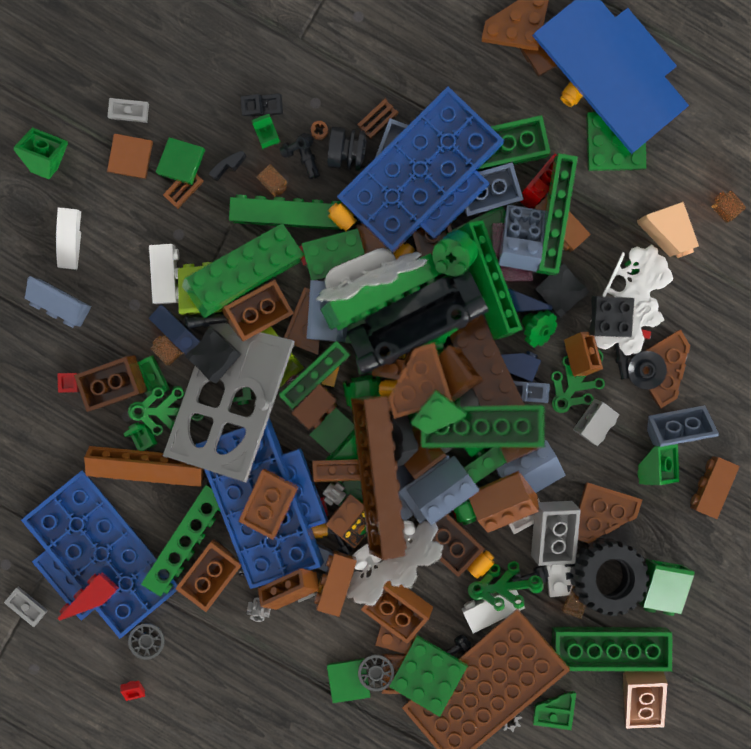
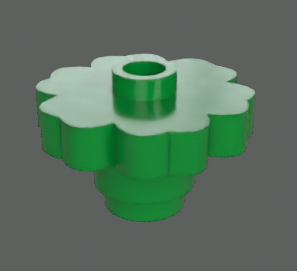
[522,310,557,348]

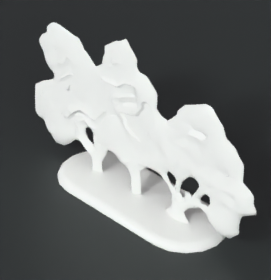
[590,245,673,356]
[316,248,427,301]
[346,521,443,606]

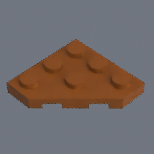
[482,0,549,51]
[631,330,690,408]
[388,343,452,419]
[578,482,642,543]

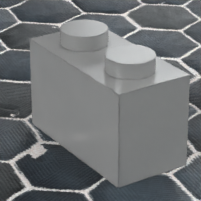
[573,399,619,446]

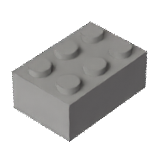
[531,501,581,566]

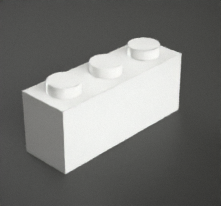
[149,244,179,305]
[461,590,525,633]

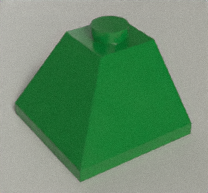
[14,128,68,179]
[637,444,679,485]

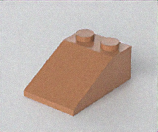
[623,671,667,728]

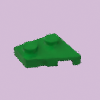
[138,355,170,396]
[411,390,467,434]
[532,691,576,730]

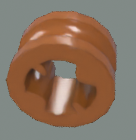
[311,121,328,140]

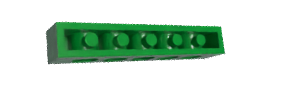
[141,484,221,597]

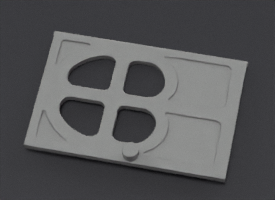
[163,323,295,482]

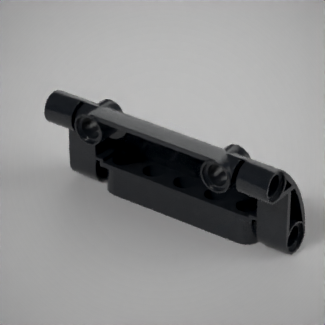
[347,269,489,375]

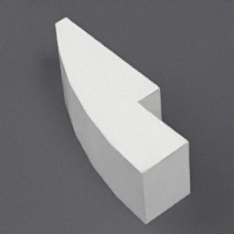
[56,208,81,270]

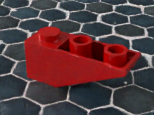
[520,153,556,209]
[57,572,119,620]

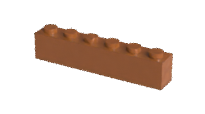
[84,446,205,487]

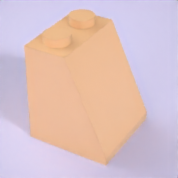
[637,202,699,258]

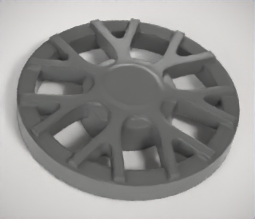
[128,623,165,660]
[358,654,394,691]

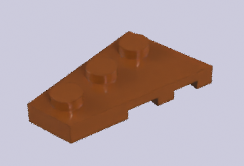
[284,287,319,355]

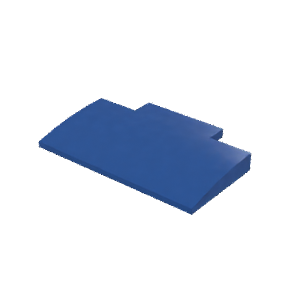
[532,0,689,154]
[337,87,504,254]
[195,417,328,589]
[21,470,178,639]

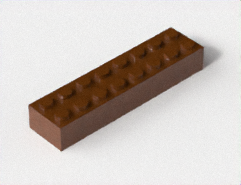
[448,315,542,464]
[351,395,407,560]

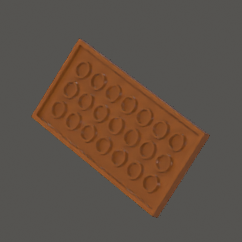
[402,609,570,749]

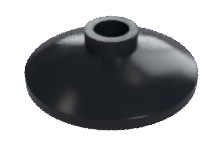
[628,351,667,390]

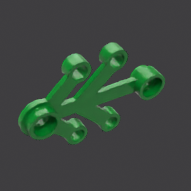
[550,350,605,413]
[128,386,204,436]
[468,561,544,611]

